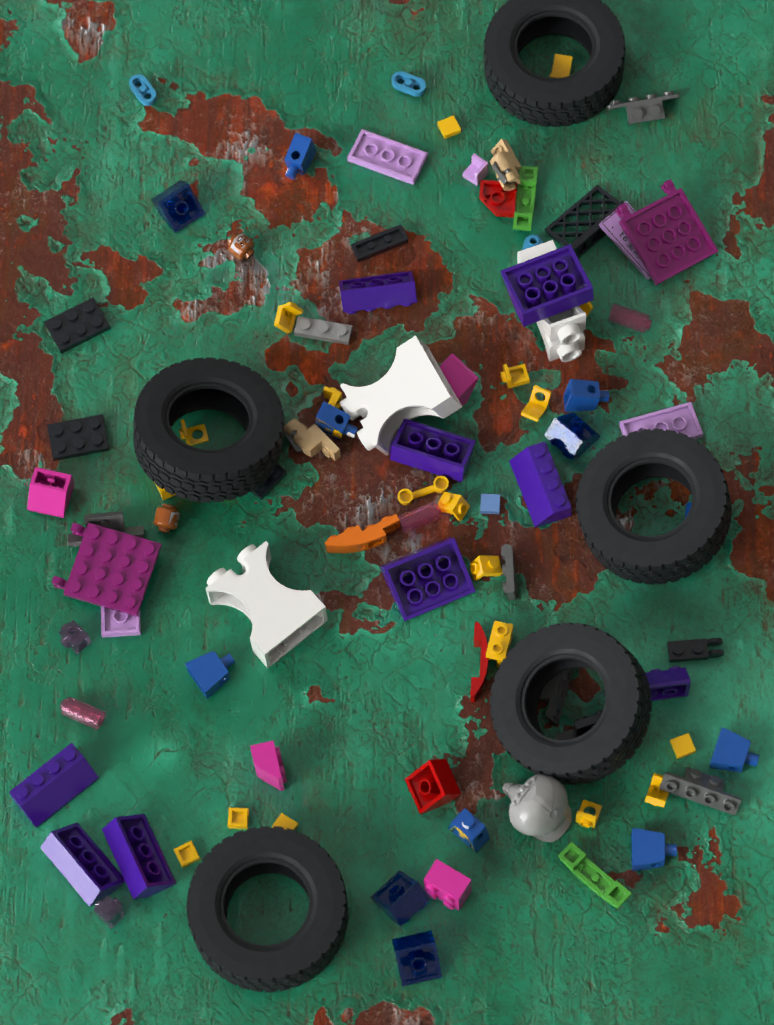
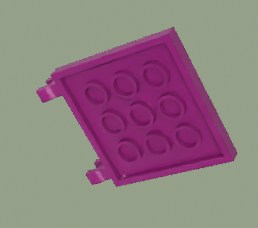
[615,179,718,285]
[52,523,162,617]

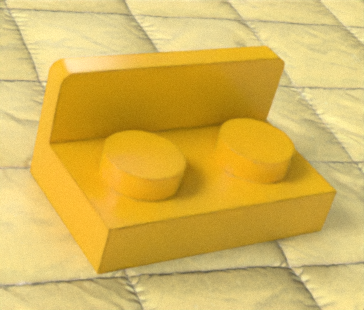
[486,621,513,668]

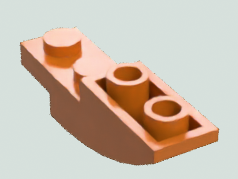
[324,514,400,554]

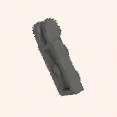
[501,543,517,600]

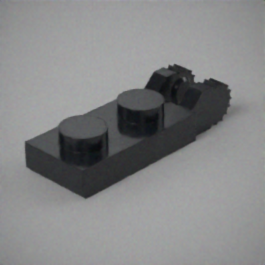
[667,638,724,662]

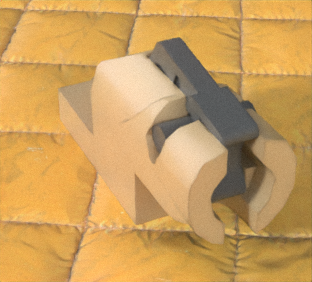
[489,139,521,191]
[284,418,341,461]

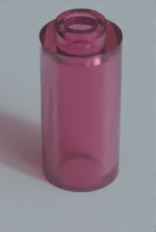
[608,303,652,333]
[398,502,442,534]
[60,697,106,730]

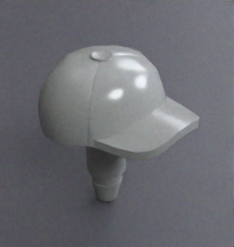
[502,774,572,842]

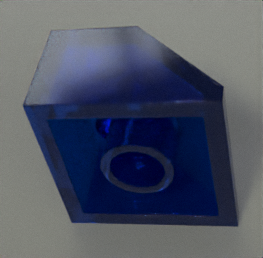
[151,180,205,233]
[544,412,600,459]
[371,870,431,926]
[392,930,442,986]

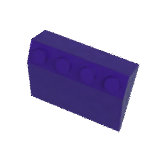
[500,244,594,327]
[380,537,476,621]

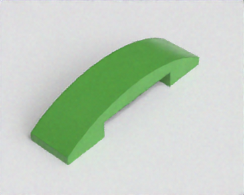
[513,166,538,231]
[558,842,632,909]

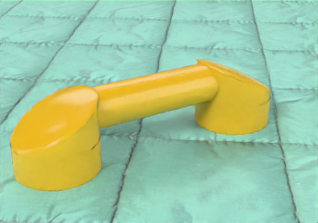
[398,476,449,505]

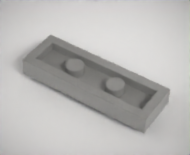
[294,316,353,345]

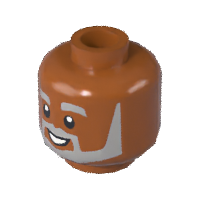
[227,233,255,260]
[153,504,180,533]

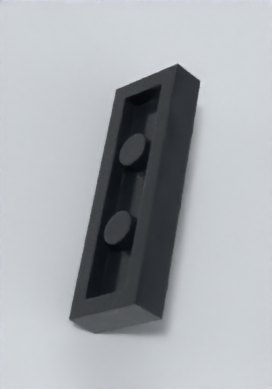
[350,224,409,262]

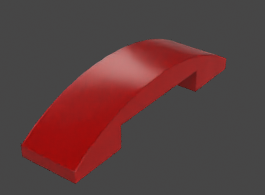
[470,622,488,702]

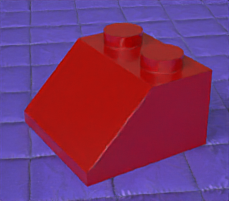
[405,759,461,814]

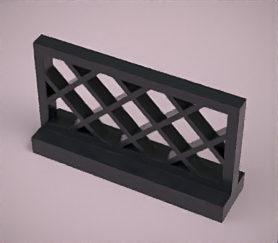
[545,185,625,258]

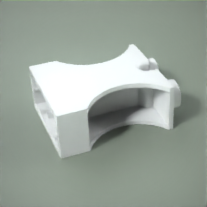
[517,240,586,362]
[340,336,462,456]
[206,541,328,668]

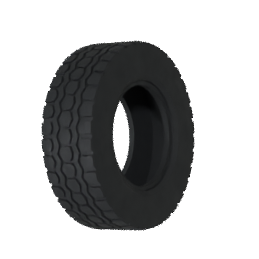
[484,0,625,127]
[133,357,284,503]
[576,429,732,585]
[490,623,652,785]
[187,826,349,992]

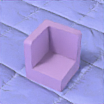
[463,154,488,186]

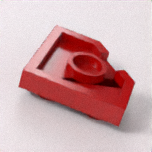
[479,180,517,218]

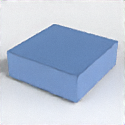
[480,494,500,514]

